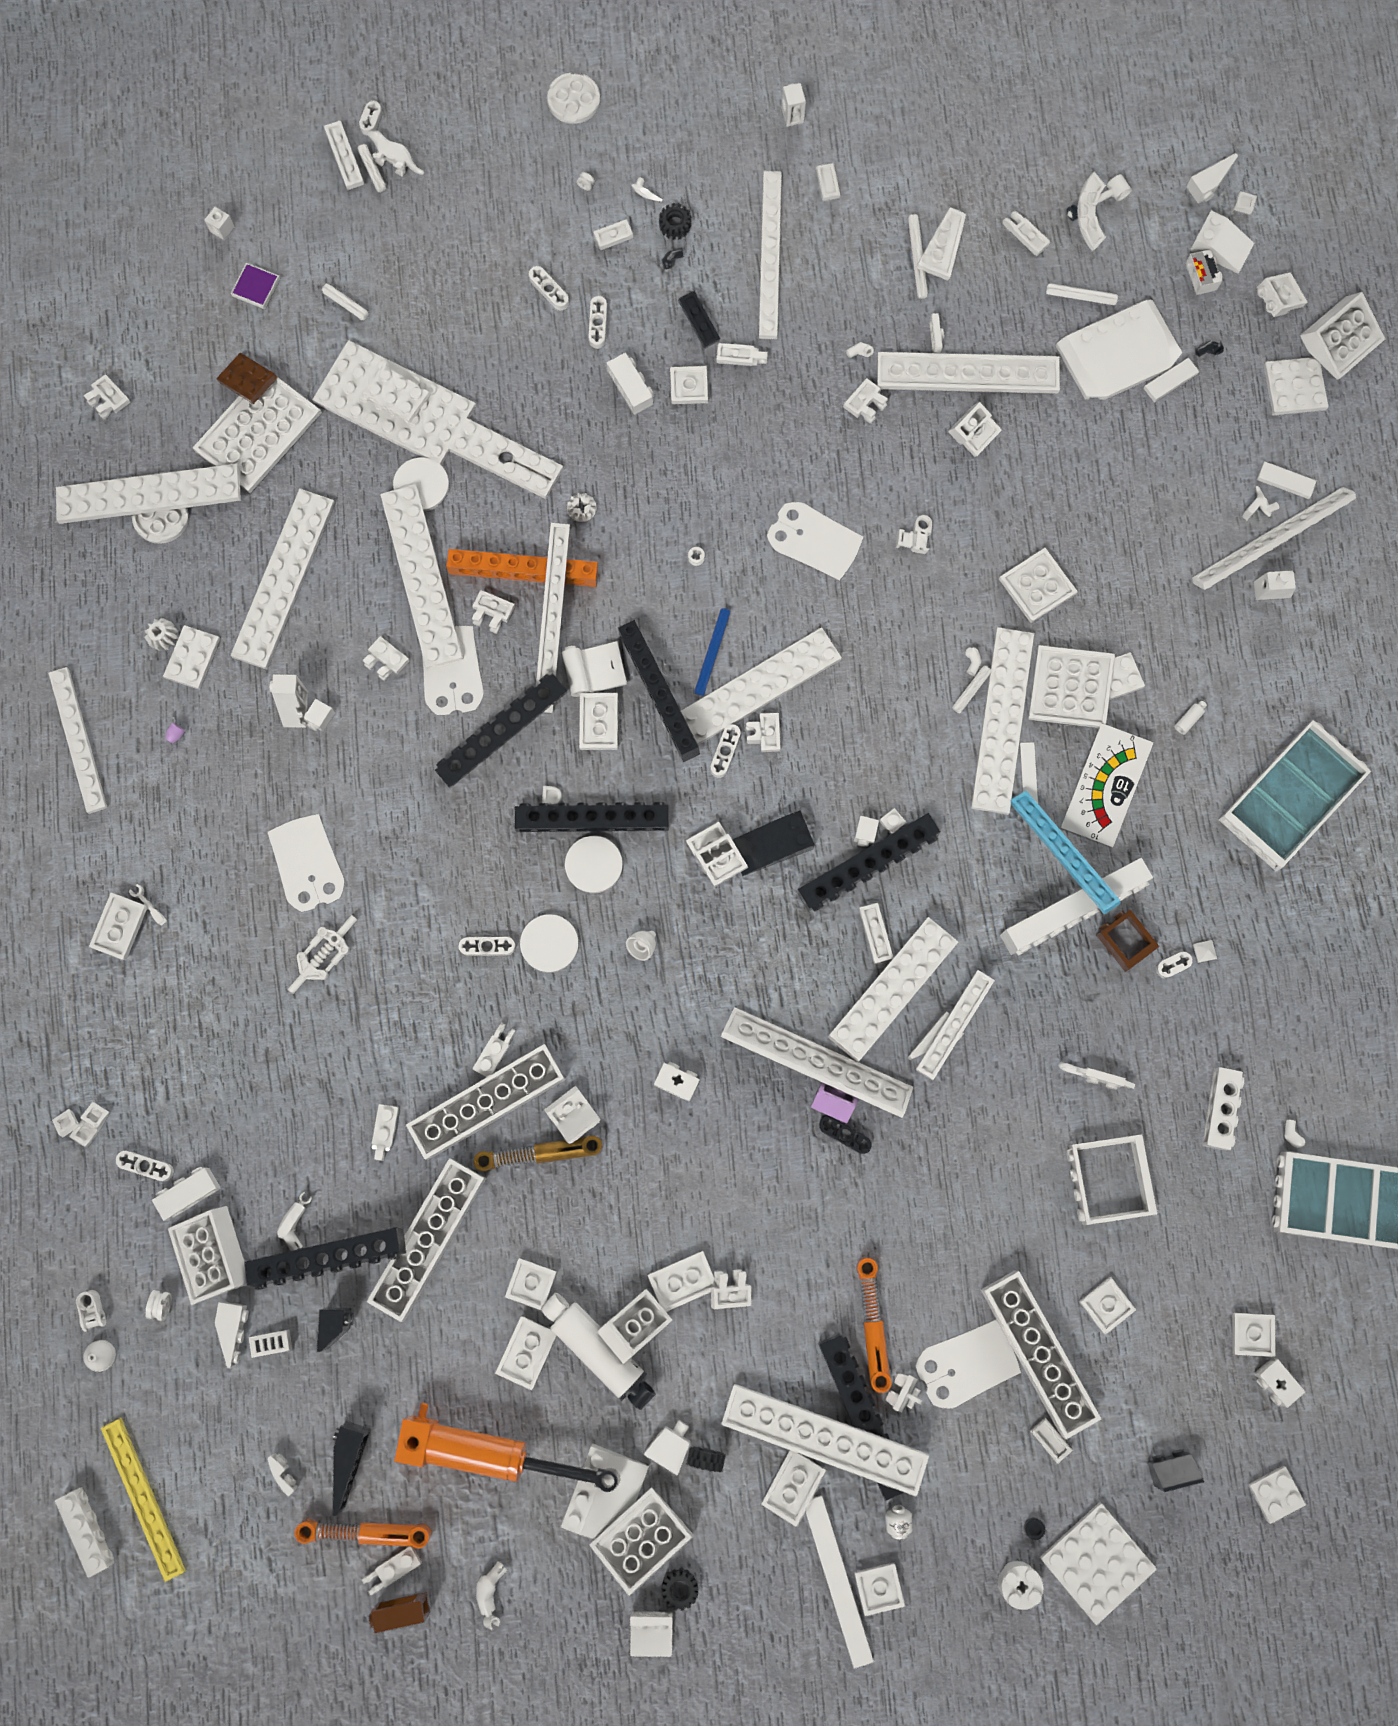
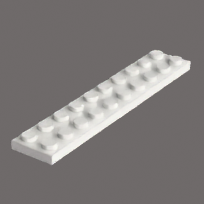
[877,352,1060,393]
[56,464,241,524]
[380,484,463,669]
[230,489,335,669]
[662,627,842,745]
[971,627,1034,815]
[721,1007,913,1118]
[721,1384,929,1496]

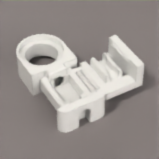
[896,515,932,554]

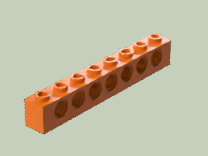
[446,549,598,587]

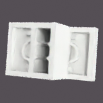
[686,822,748,887]

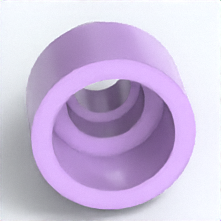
[165,723,185,743]

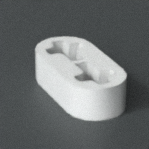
[359,101,382,136]
[1156,952,1192,978]

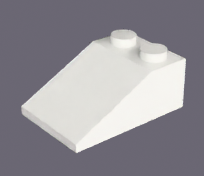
[1190,211,1254,274]

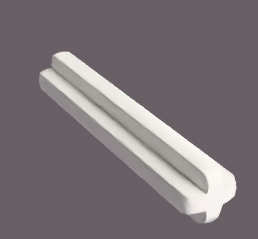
[358,144,386,192]
[322,284,369,320]
[952,665,991,713]

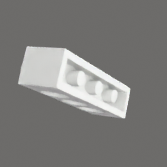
[1202,1067,1244,1151]

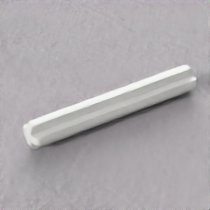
[1046,283,1118,305]

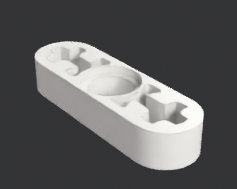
[529,266,569,310]
[589,296,607,349]
[710,724,741,778]
[459,937,516,956]
[116,1151,174,1181]

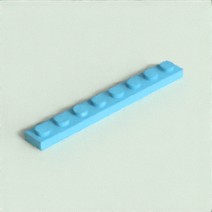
[1011,791,1121,914]

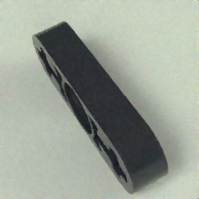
[819,1116,872,1154]

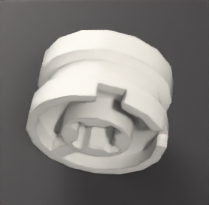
[145,1290,172,1321]

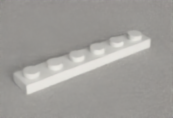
[916,970,995,1080]

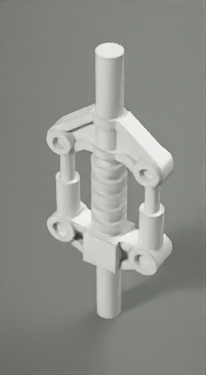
[288,915,357,994]

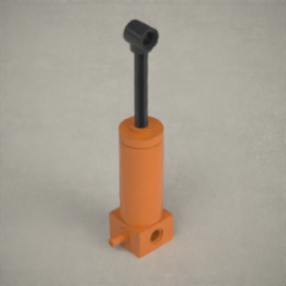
[394,1403,620,1492]

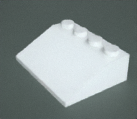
[1300,292,1385,379]
[168,1206,247,1305]
[561,1443,649,1539]
[590,1488,694,1595]

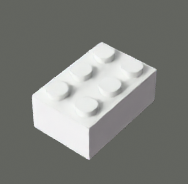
[597,1289,672,1364]

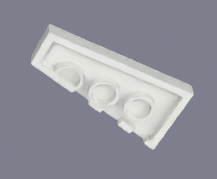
[915,207,966,280]

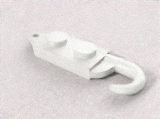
[1058,1062,1135,1090]

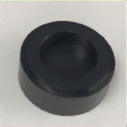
[1024,1517,1046,1540]

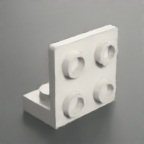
[630,1611,672,1657]

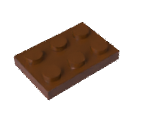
[216,353,277,405]

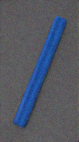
[695,608,730,696]

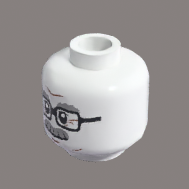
[886,1505,913,1539]

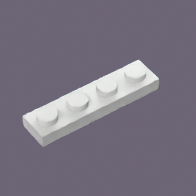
[324,120,364,190]

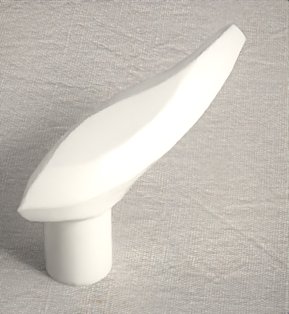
[632,177,662,202]
[1256,486,1279,517]

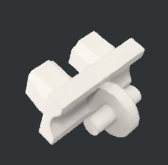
[886,1373,922,1413]

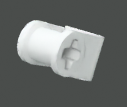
[76,1290,106,1332]

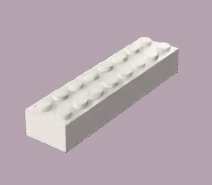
[1000,858,1153,956]
[828,917,958,1062]
[406,1044,565,1160]
[367,1158,486,1322]
[981,1271,1101,1439]

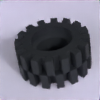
[659,203,691,240]
[686,1446,726,1472]
[661,1568,699,1611]

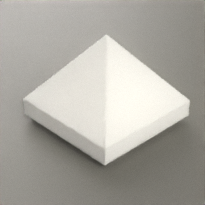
[1193,940,1217,963]

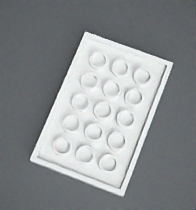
[193,377,322,493]

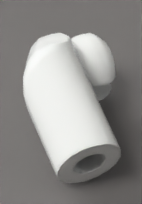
[846,342,874,358]
[965,647,982,676]
[1284,1120,1305,1148]

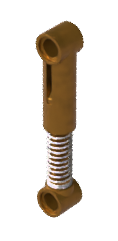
[474,1135,603,1172]

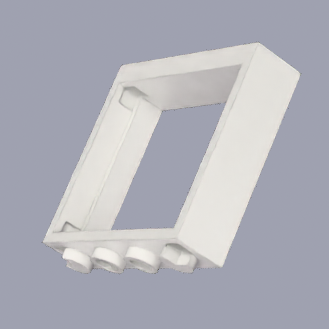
[1066,1135,1157,1225]

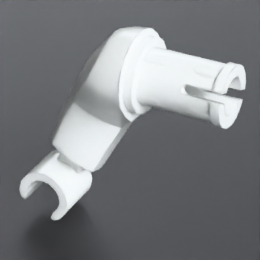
[277,1192,311,1251]
[476,1562,507,1630]

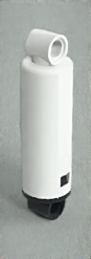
[541,1293,656,1410]

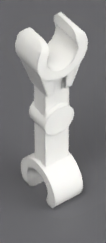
[129,884,167,925]

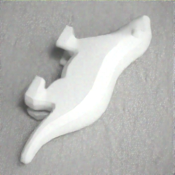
[368,130,424,177]

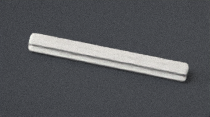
[908,214,928,299]

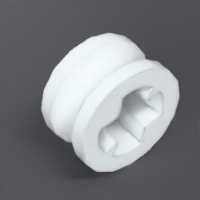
[577,172,595,191]
[688,547,705,566]

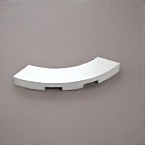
[1078,172,1106,251]

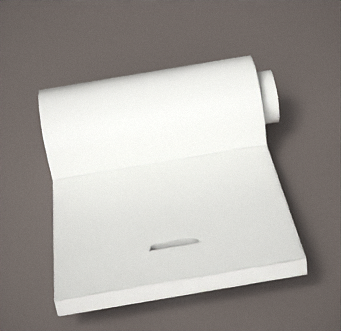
[562,641,627,697]

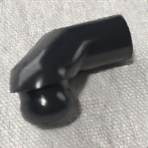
[661,248,684,270]
[1195,341,1224,357]

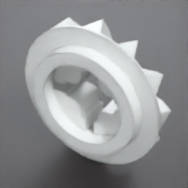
[567,493,596,522]

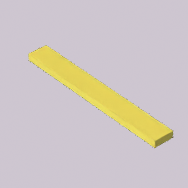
[101,1418,186,1582]

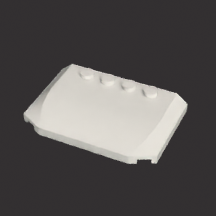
[1056,300,1182,400]

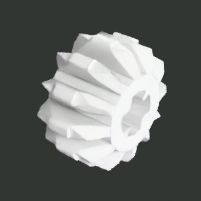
[144,618,178,651]

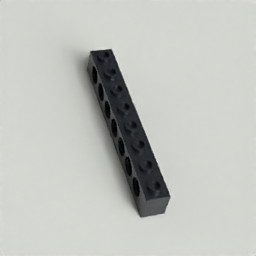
[618,620,700,762]
[435,673,568,788]
[515,802,669,833]
[796,813,941,912]
[244,1227,406,1290]
[818,1334,905,1501]

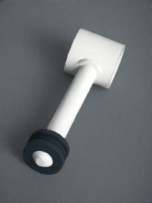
[1066,174,1132,221]

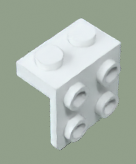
[544,1086,600,1144]

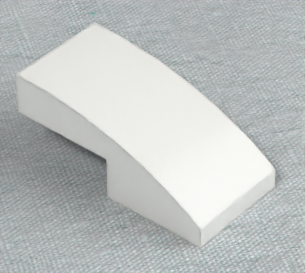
[69,1102,109,1148]

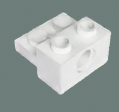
[948,402,1002,457]

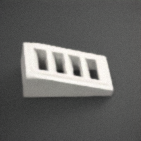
[249,1329,292,1358]

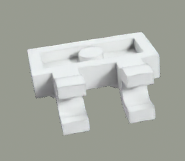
[84,374,130,420]
[843,378,887,424]
[472,590,515,634]
[363,636,409,681]
[711,1269,751,1309]

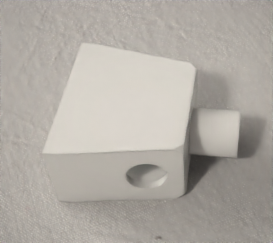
[1253,571,1296,600]
[644,1420,690,1475]

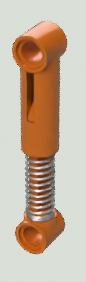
[856,1258,891,1393]
[295,1519,432,1549]

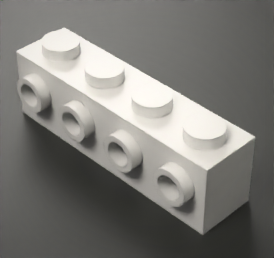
[55,1487,115,1578]

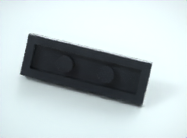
[678,291,721,349]

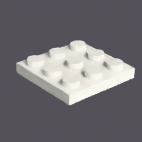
[1264,357,1328,415]
[999,548,1078,623]

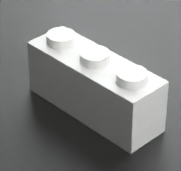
[607,352,654,415]
[152,1167,221,1221]

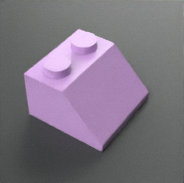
[811,1082,858,1123]

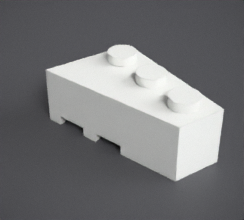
[269,674,308,728]

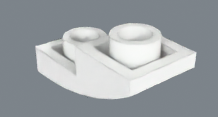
[268,1453,298,1497]

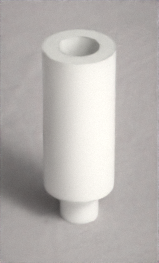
[1175,701,1207,735]

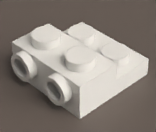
[1257,272,1308,317]

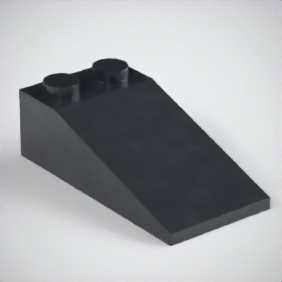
[732,810,815,877]
[332,1421,371,1517]

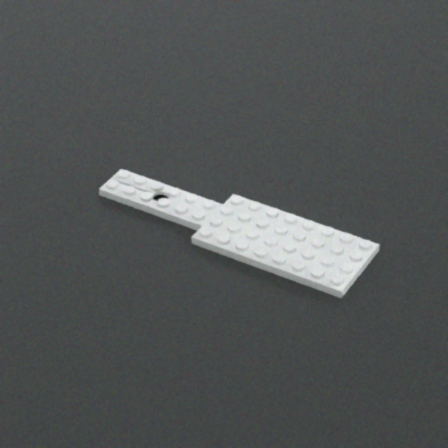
[312,340,563,499]

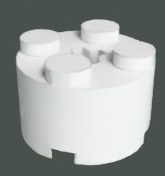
[998,1561,1043,1610]

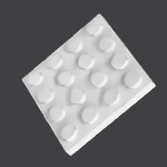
[1029,645,1115,728]
[1039,1502,1157,1626]

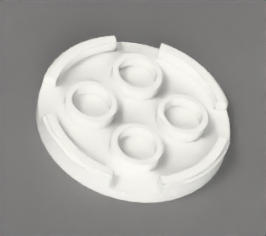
[547,73,600,124]
[393,457,449,512]
[132,508,189,544]
[565,836,623,893]
[520,914,578,973]

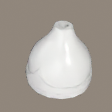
[626,930,656,961]
[83,1340,116,1372]

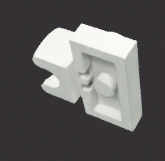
[746,713,780,752]

